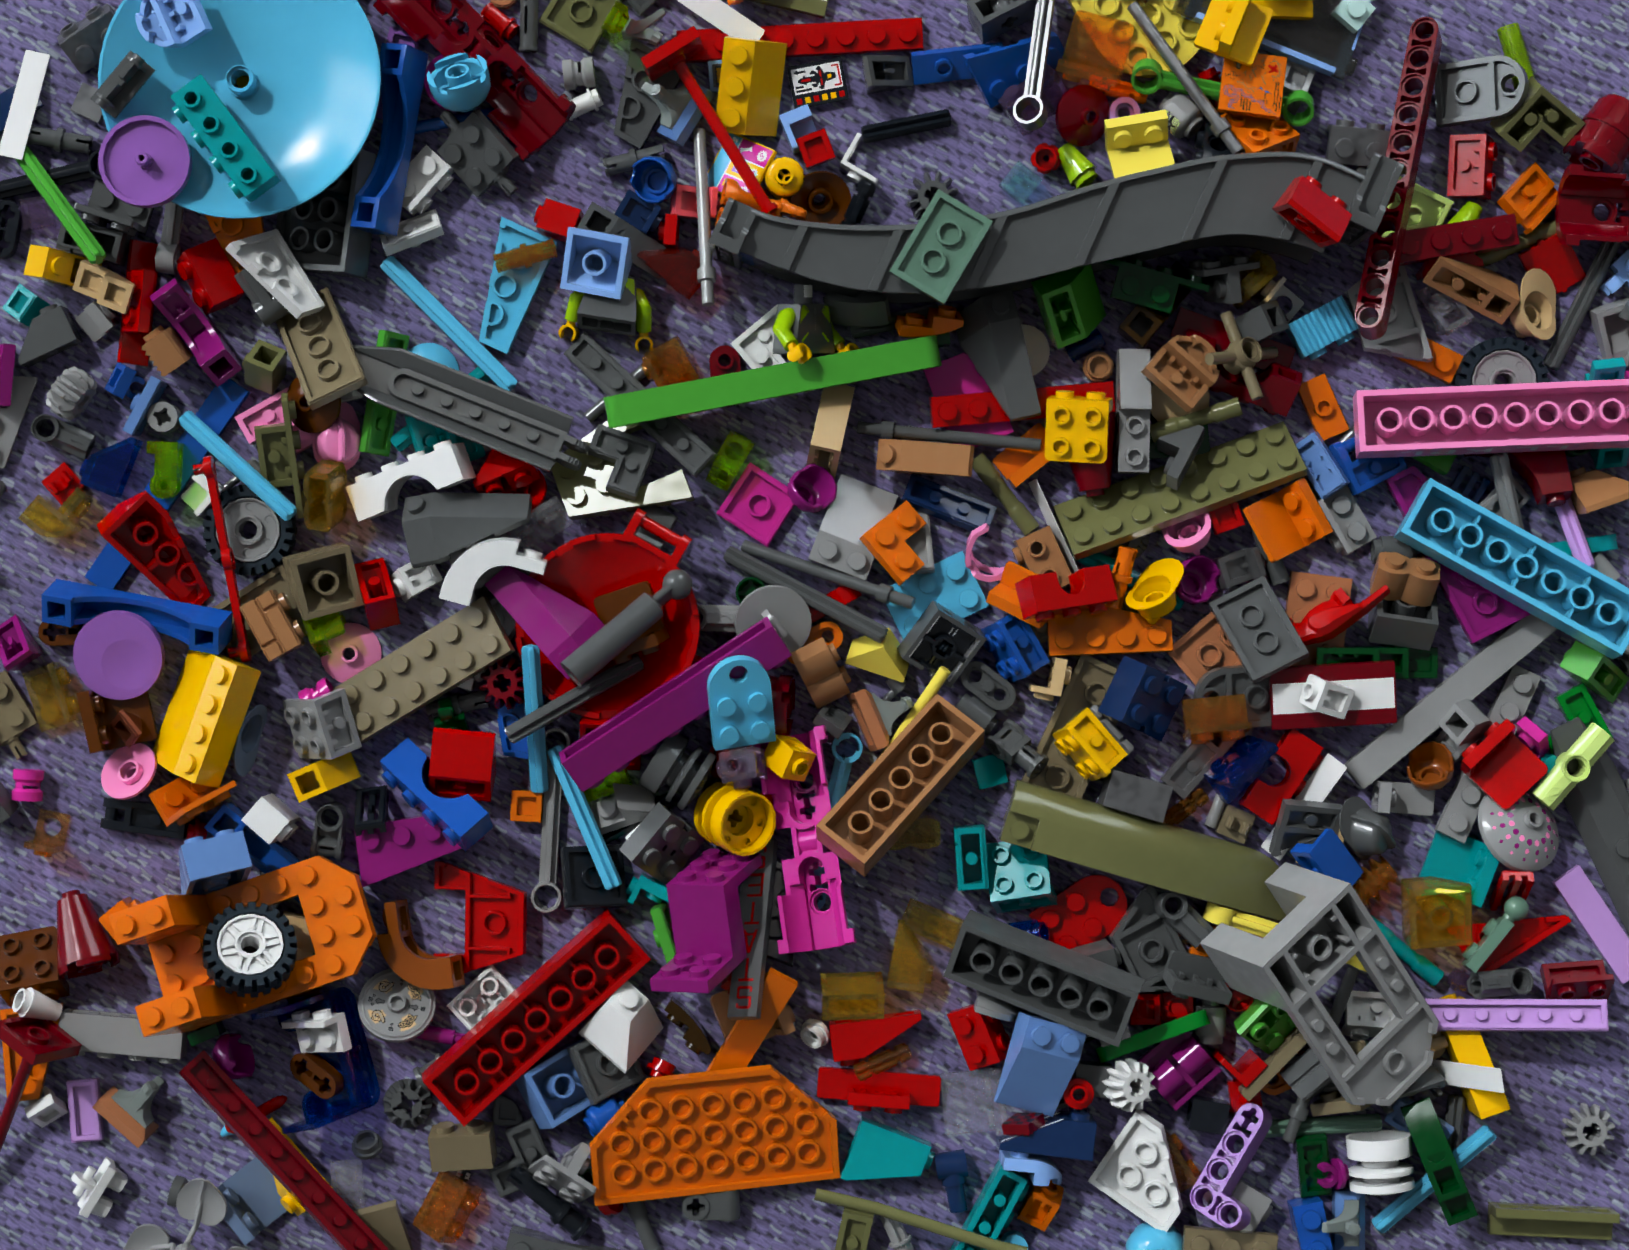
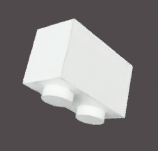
[241,793,300,845]

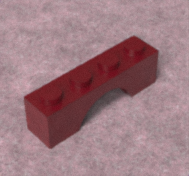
[1385,213,1520,266]
[1185,328,1303,417]

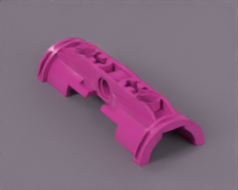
[750,725,857,954]

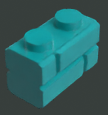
[953,824,989,891]

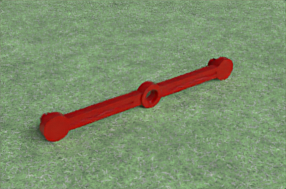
[193,456,252,662]

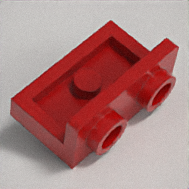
[947,1004,1011,1071]

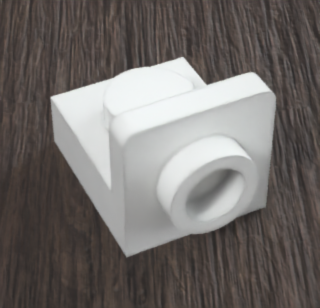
[390,562,443,603]
[1299,674,1355,719]

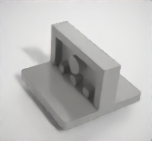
[528,1142,597,1203]

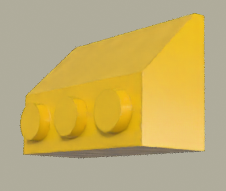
[716,36,787,137]

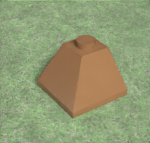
[1569,467,1629,515]

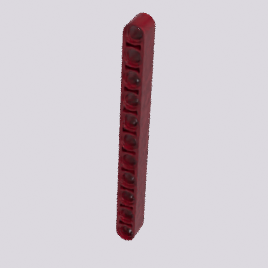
[1355,17,1442,340]

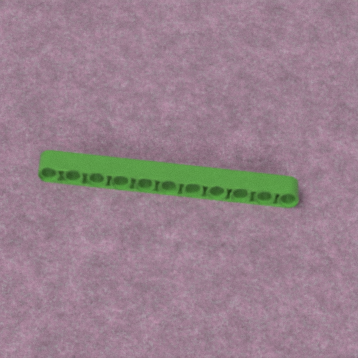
[603,335,942,428]

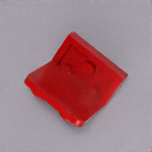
[1460,718,1548,810]

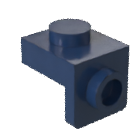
[614,190,663,234]

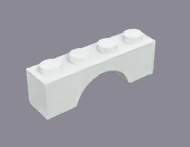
[346,440,476,522]

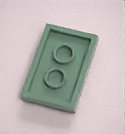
[889,189,993,305]

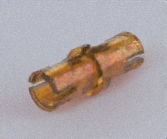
[493,238,558,273]

